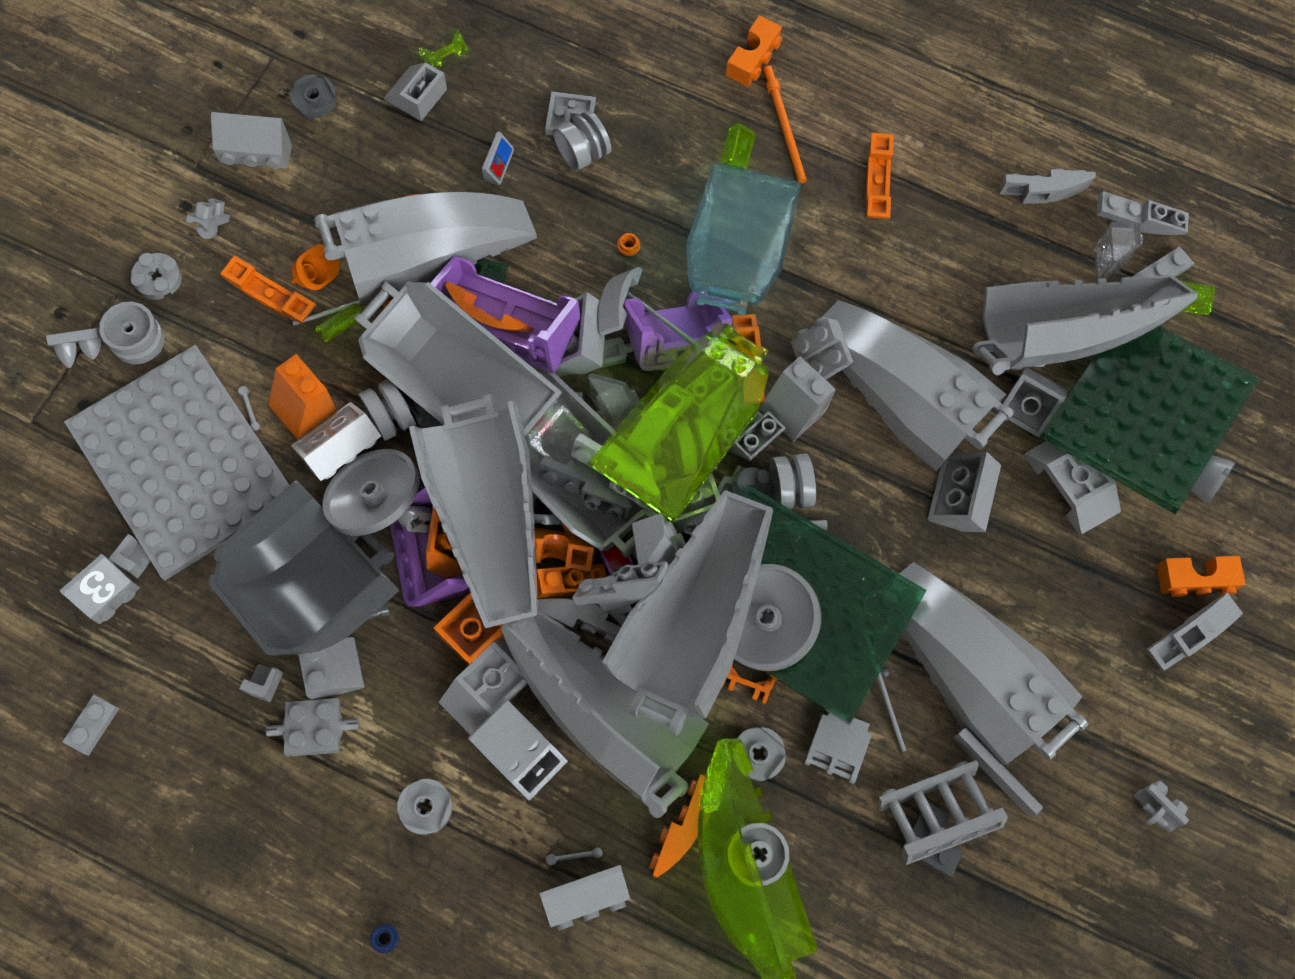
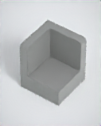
[109,534,151,579]
[239,664,283,702]

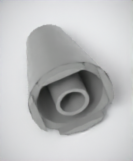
[1159,444,1235,505]

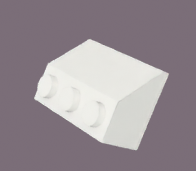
[291,402,381,481]

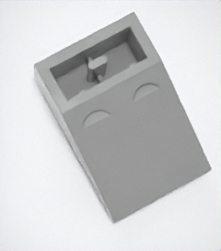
[468,699,568,801]

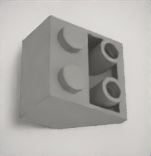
[384,62,447,121]

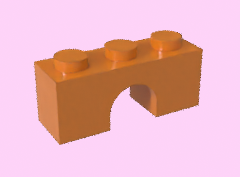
[725,15,783,87]
[534,527,595,571]
[1156,556,1246,597]

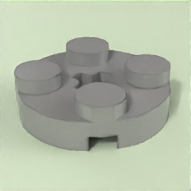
[131,253,182,300]
[732,727,786,782]
[397,779,453,835]

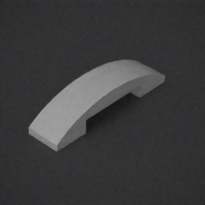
[598,267,642,336]

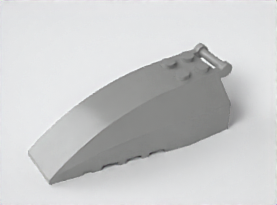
[314,192,537,305]
[972,275,1198,375]
[810,300,1014,472]
[409,394,538,628]
[602,490,773,735]
[876,562,1088,766]
[501,610,709,818]

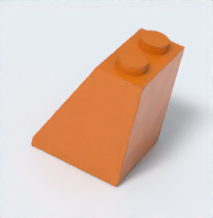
[268,354,337,440]

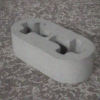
[399,506,433,533]

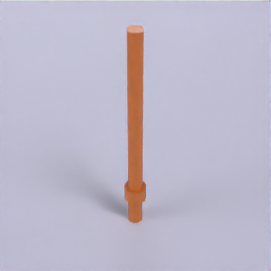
[763,66,807,184]

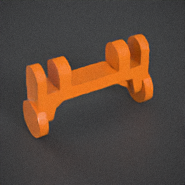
[722,664,777,704]

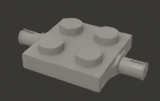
[266,698,359,757]

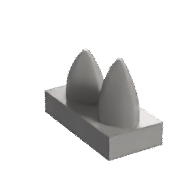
[46,328,102,368]

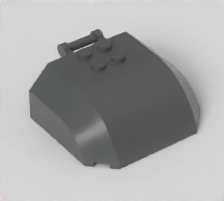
[209,480,400,656]

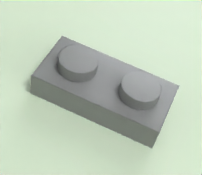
[63,695,119,756]

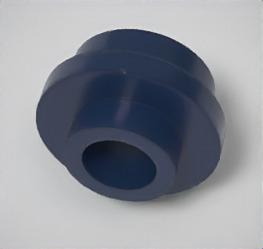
[370,924,399,953]

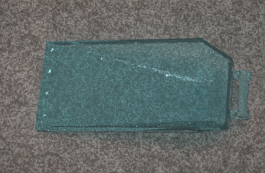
[686,162,802,316]

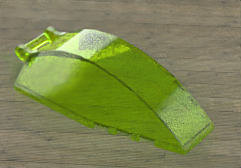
[698,739,817,979]

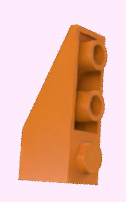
[537,564,607,600]

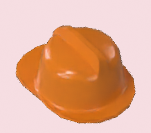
[291,244,340,291]

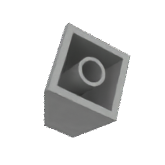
[759,356,836,442]

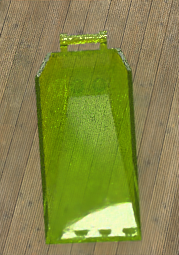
[588,324,769,523]

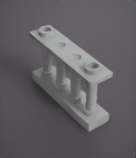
[877,760,1008,865]

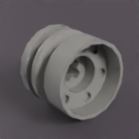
[553,110,611,172]

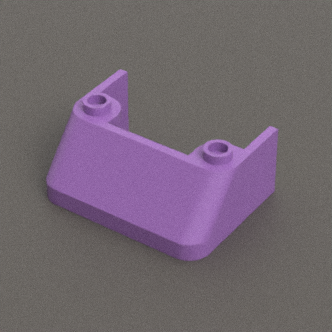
[390,488,470,606]

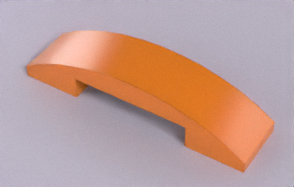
[866,133,894,219]
[220,256,316,323]
[445,281,534,333]

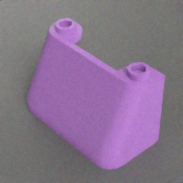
[623,287,733,371]

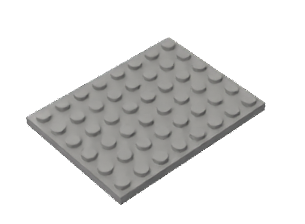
[64,345,290,581]

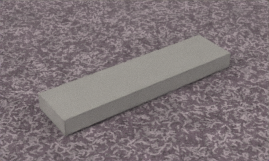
[952,728,1043,817]

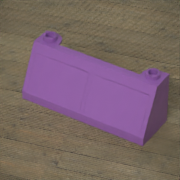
[431,256,580,374]

